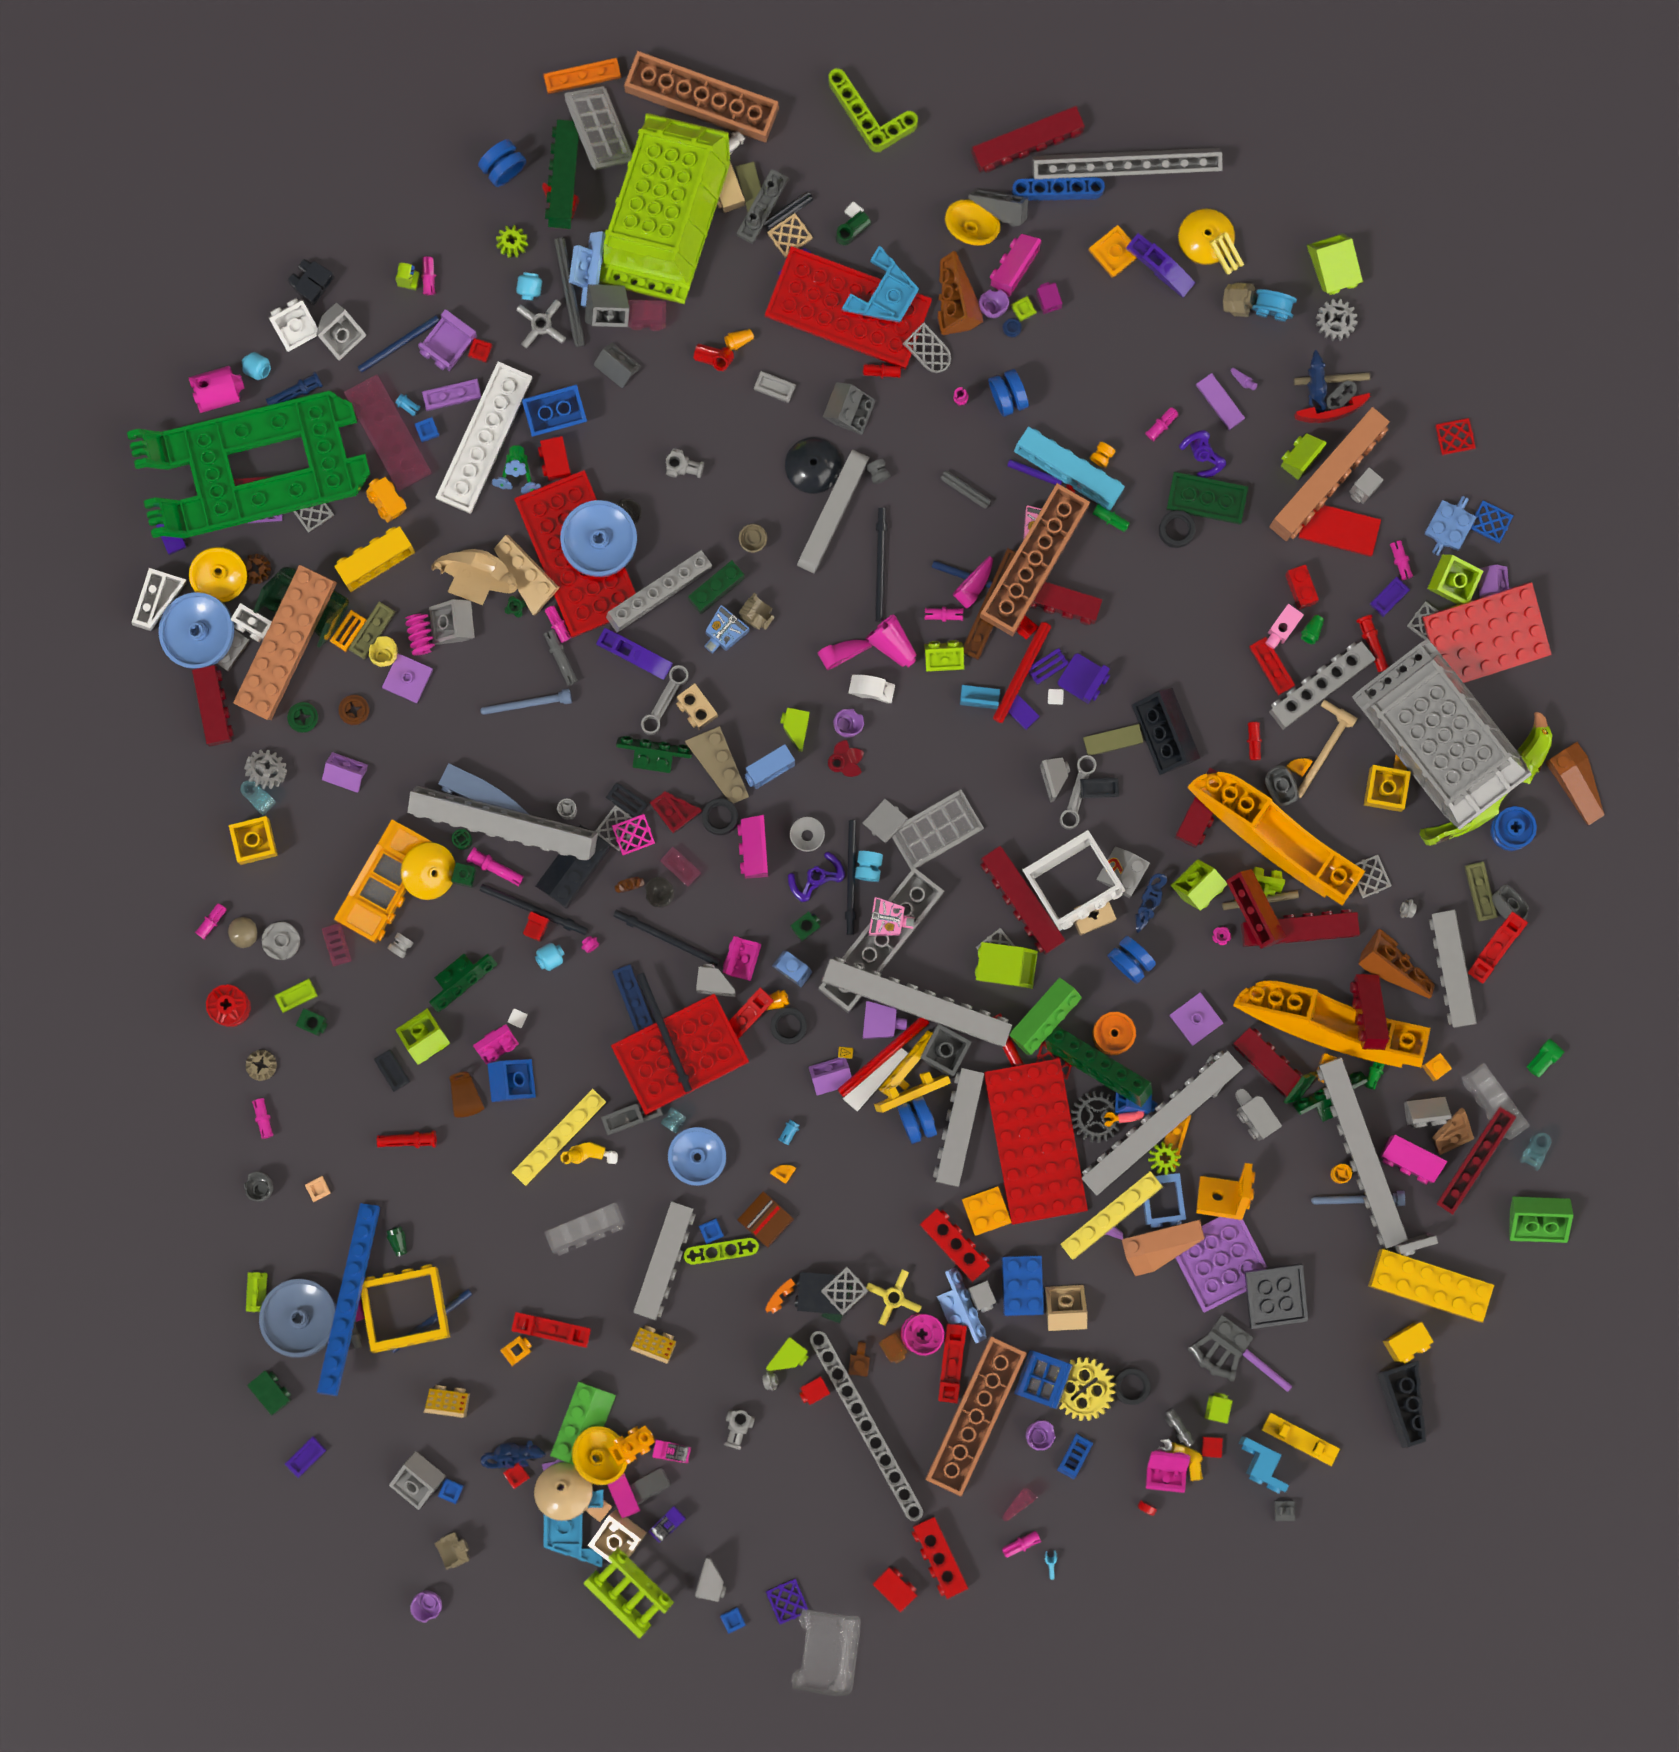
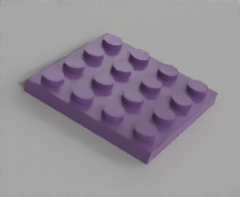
[1175,1217,1268,1313]

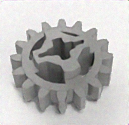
[1316,299,1357,341]
[244,750,287,789]

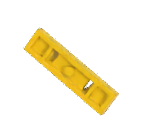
[878,1030,932,1096]
[874,1071,951,1113]
[1261,1413,1340,1466]

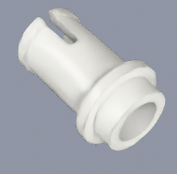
[729,131,745,155]

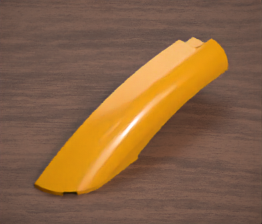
[1188,772,1365,906]
[1234,981,1430,1068]

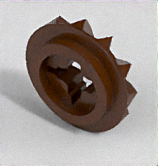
[243,553,271,584]
[338,695,369,725]
[614,877,645,893]

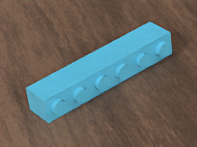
[1014,427,1125,511]

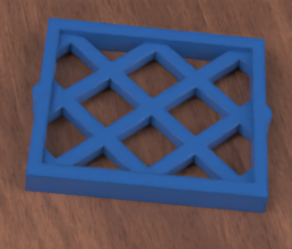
[1471,501,1514,543]

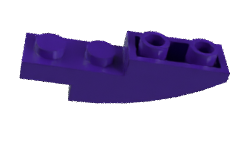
[1126,233,1195,298]
[596,628,673,680]

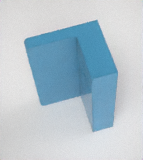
[960,685,1000,709]

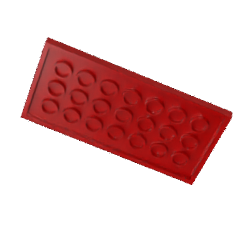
[765,246,932,369]
[514,470,636,638]
[984,1058,1088,1225]

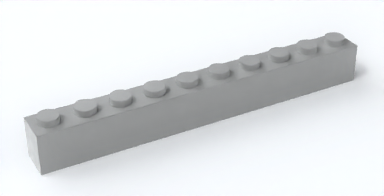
[1032,148,1222,179]
[407,786,598,860]
[821,957,1012,1047]
[1081,1050,1243,1196]
[1316,1057,1408,1248]

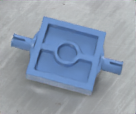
[1425,496,1476,556]

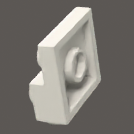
[268,298,318,352]

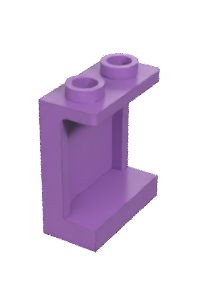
[418,309,477,372]

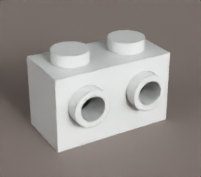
[230,603,272,643]

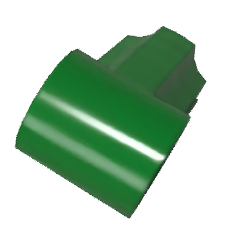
[1526,1038,1565,1078]

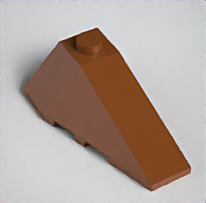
[938,251,983,335]
[1358,928,1435,999]

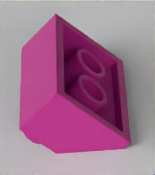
[990,234,1042,297]
[737,815,768,879]
[1379,1135,1447,1185]

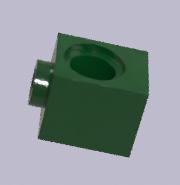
[452,863,476,888]
[790,911,821,942]
[296,1008,328,1036]

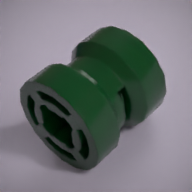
[452,829,472,850]

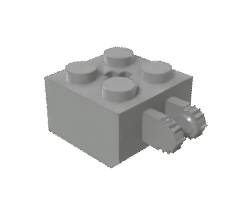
[1235,1089,1282,1141]

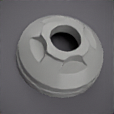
[790,817,825,852]

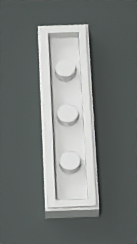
[843,1048,908,1112]

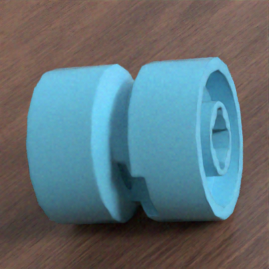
[855,851,883,882]

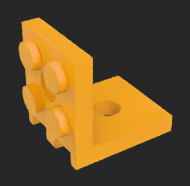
[1196,1163,1255,1220]

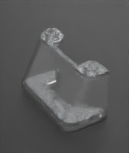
[792,1609,860,1696]

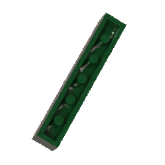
[545,119,579,229]

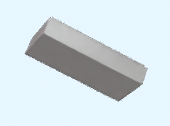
[754,371,796,403]

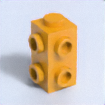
[366,477,407,523]
[608,1426,655,1465]

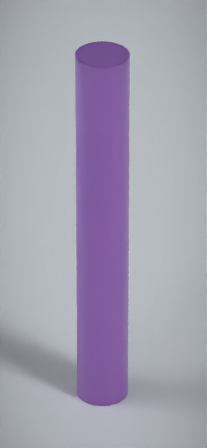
[1242,1349,1292,1392]

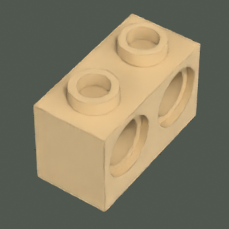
[676,684,718,730]

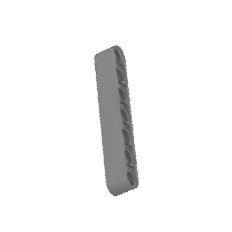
[797,449,870,574]

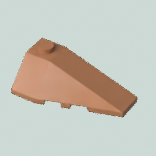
[1122,1220,1205,1276]

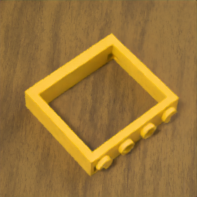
[361,1265,450,1353]

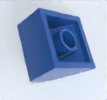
[487,1059,536,1102]

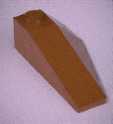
[1545,742,1604,826]

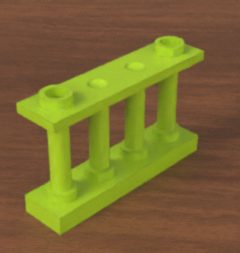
[583,1548,674,1639]

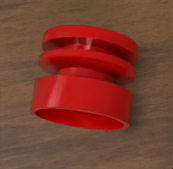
[206,984,251,1027]

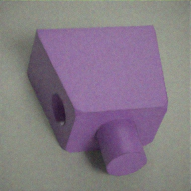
[863,1001,907,1039]

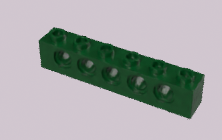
[1045,1026,1153,1107]

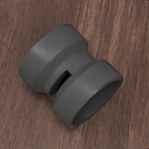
[866,459,891,484]

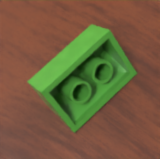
[1509,1197,1573,1243]

